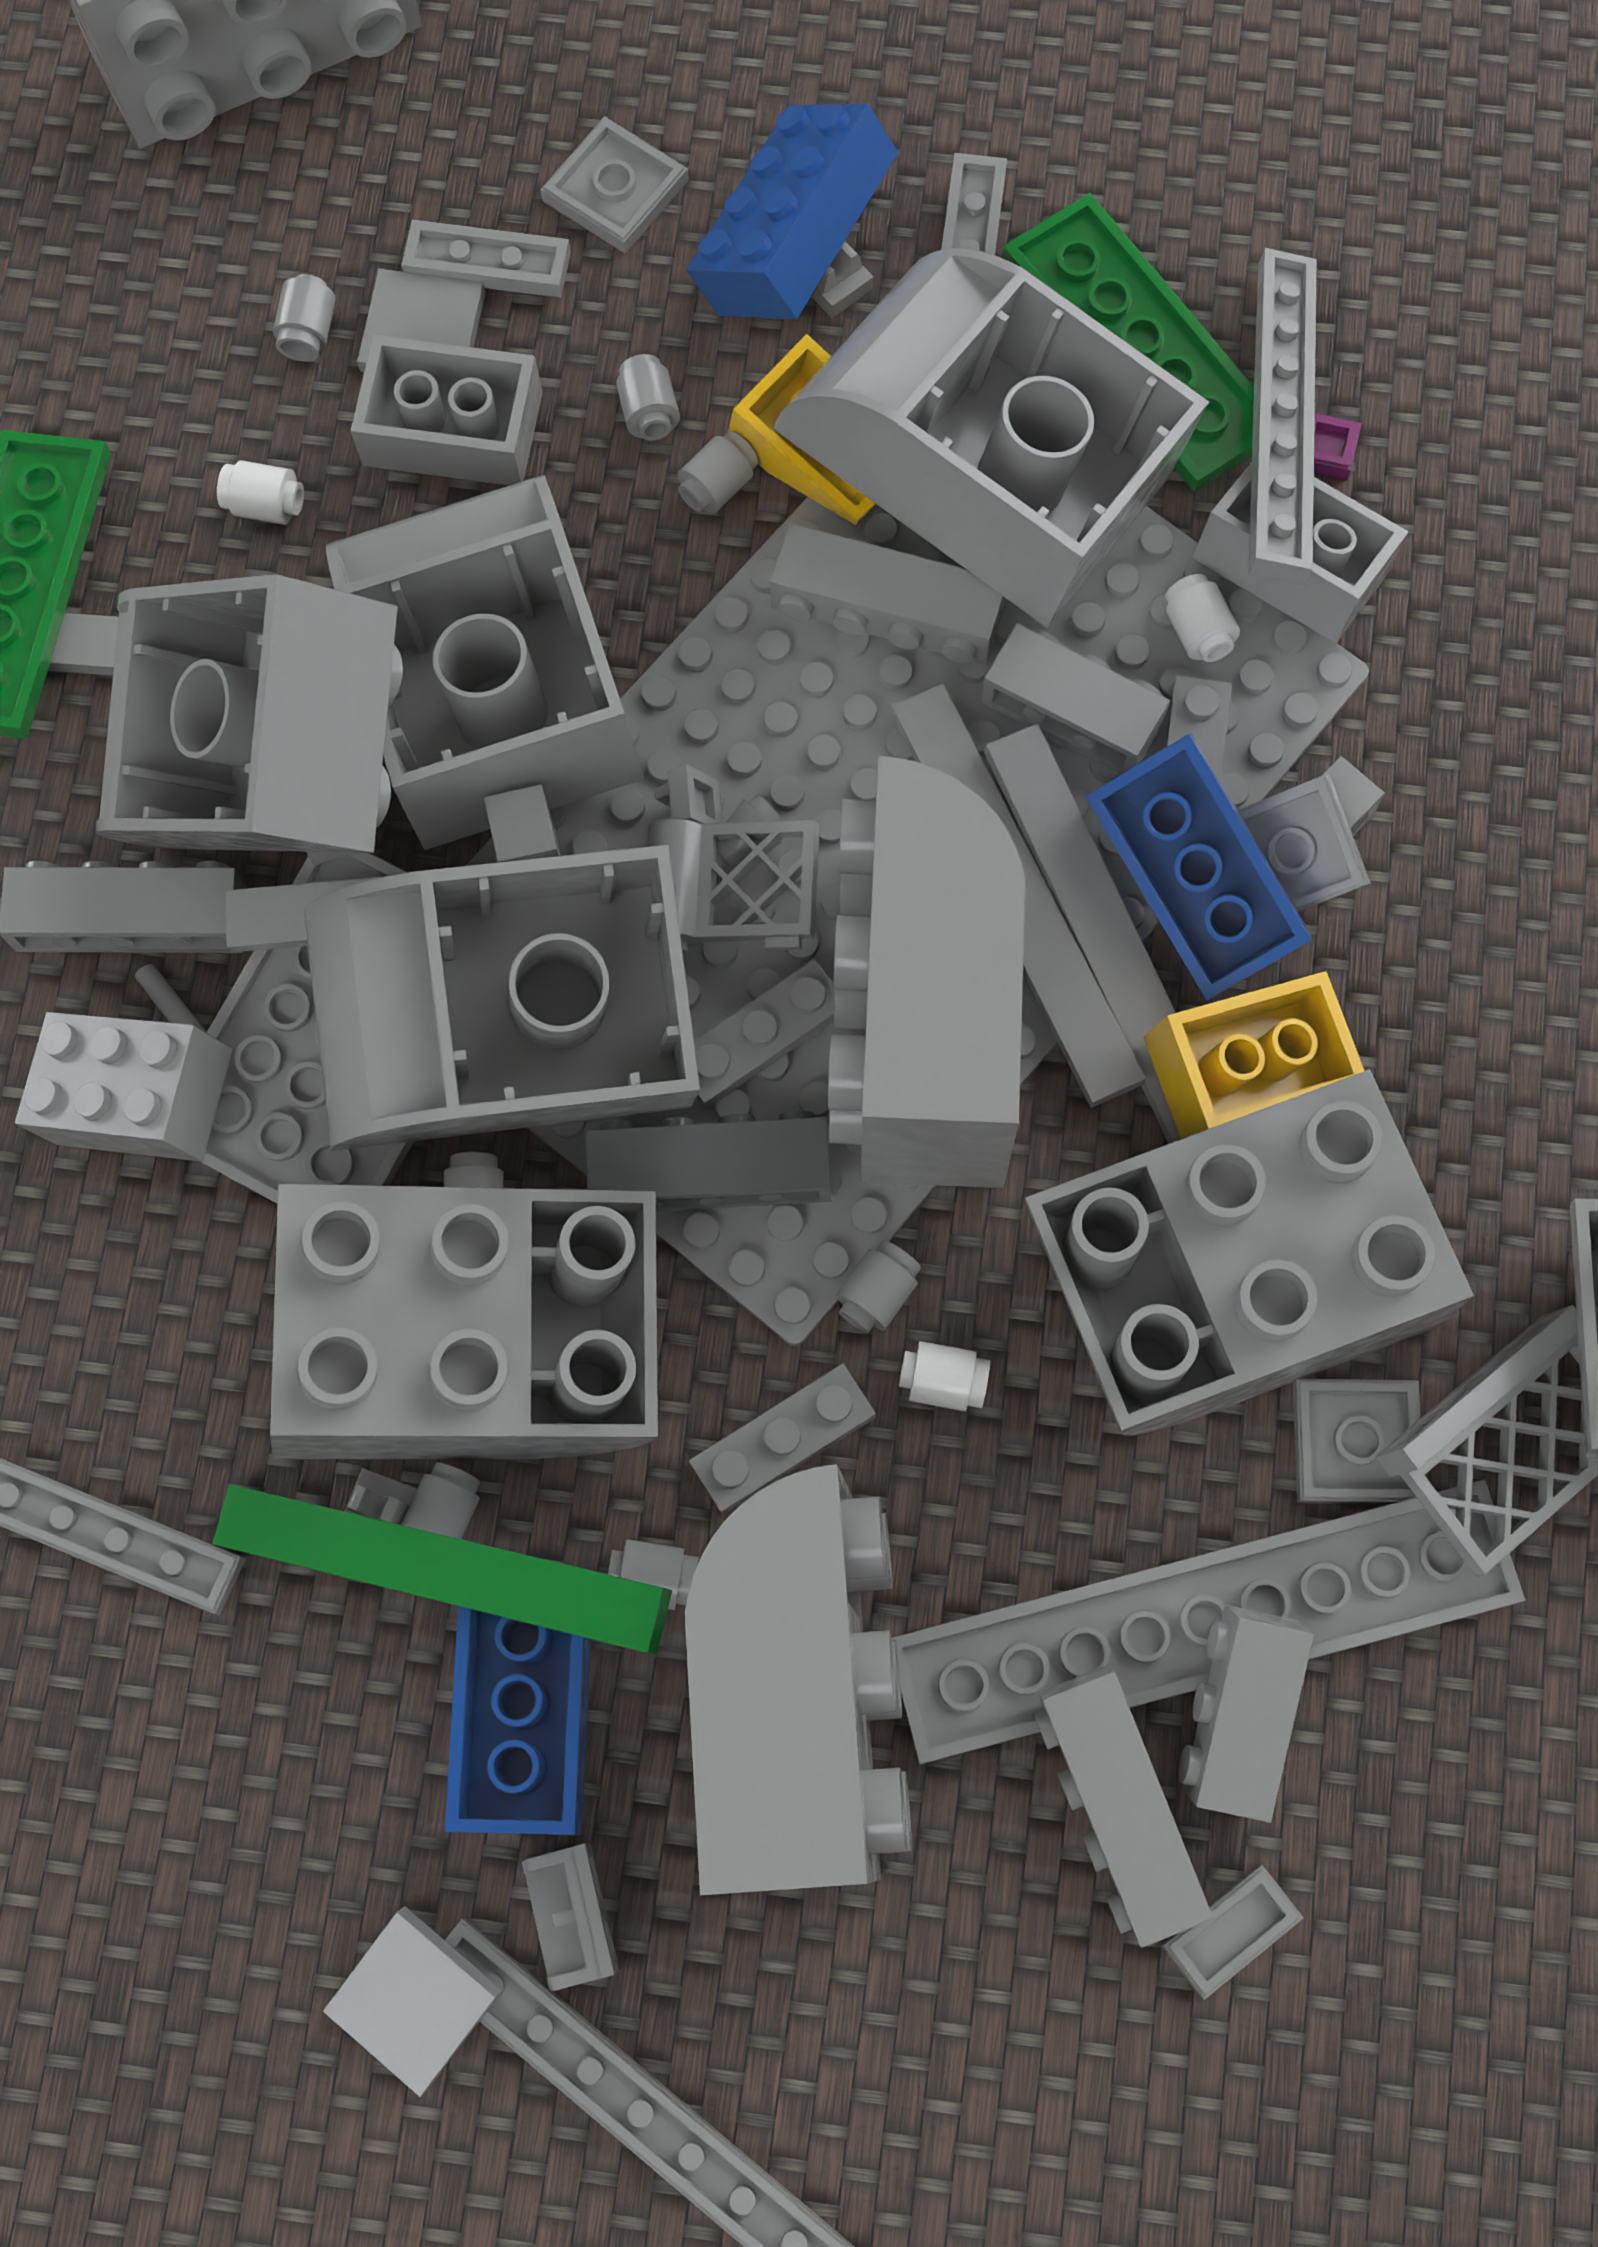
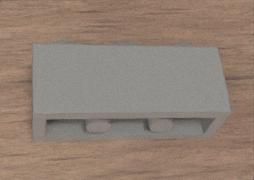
[981,623,1170,774]
[1179,1605,1314,1823]

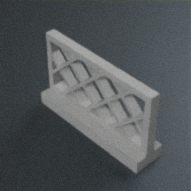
[1375,1305,1598,1576]

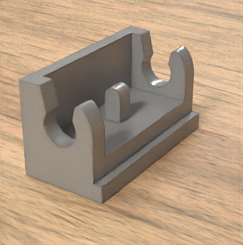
[522,1843,620,1991]

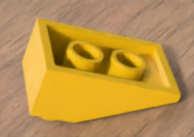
[728,334,876,525]

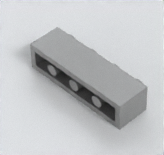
[770,523,1005,665]
[0,861,248,953]
[1033,1665,1214,1948]

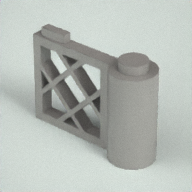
[647,819,820,955]

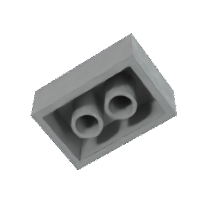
[351,335,542,486]
[1192,462,1408,643]
[15,1012,233,1162]

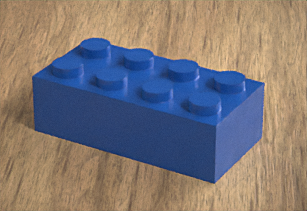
[686,103,898,319]
[1085,733,1312,1001]
[445,1606,591,1835]

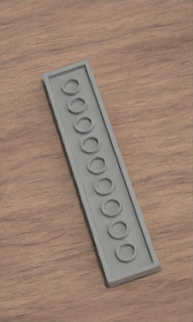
[891,1479,1526,1765]

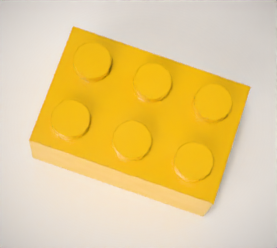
[1143,971,1364,1139]

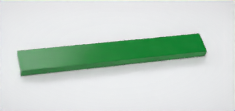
[212,1484,672,1655]

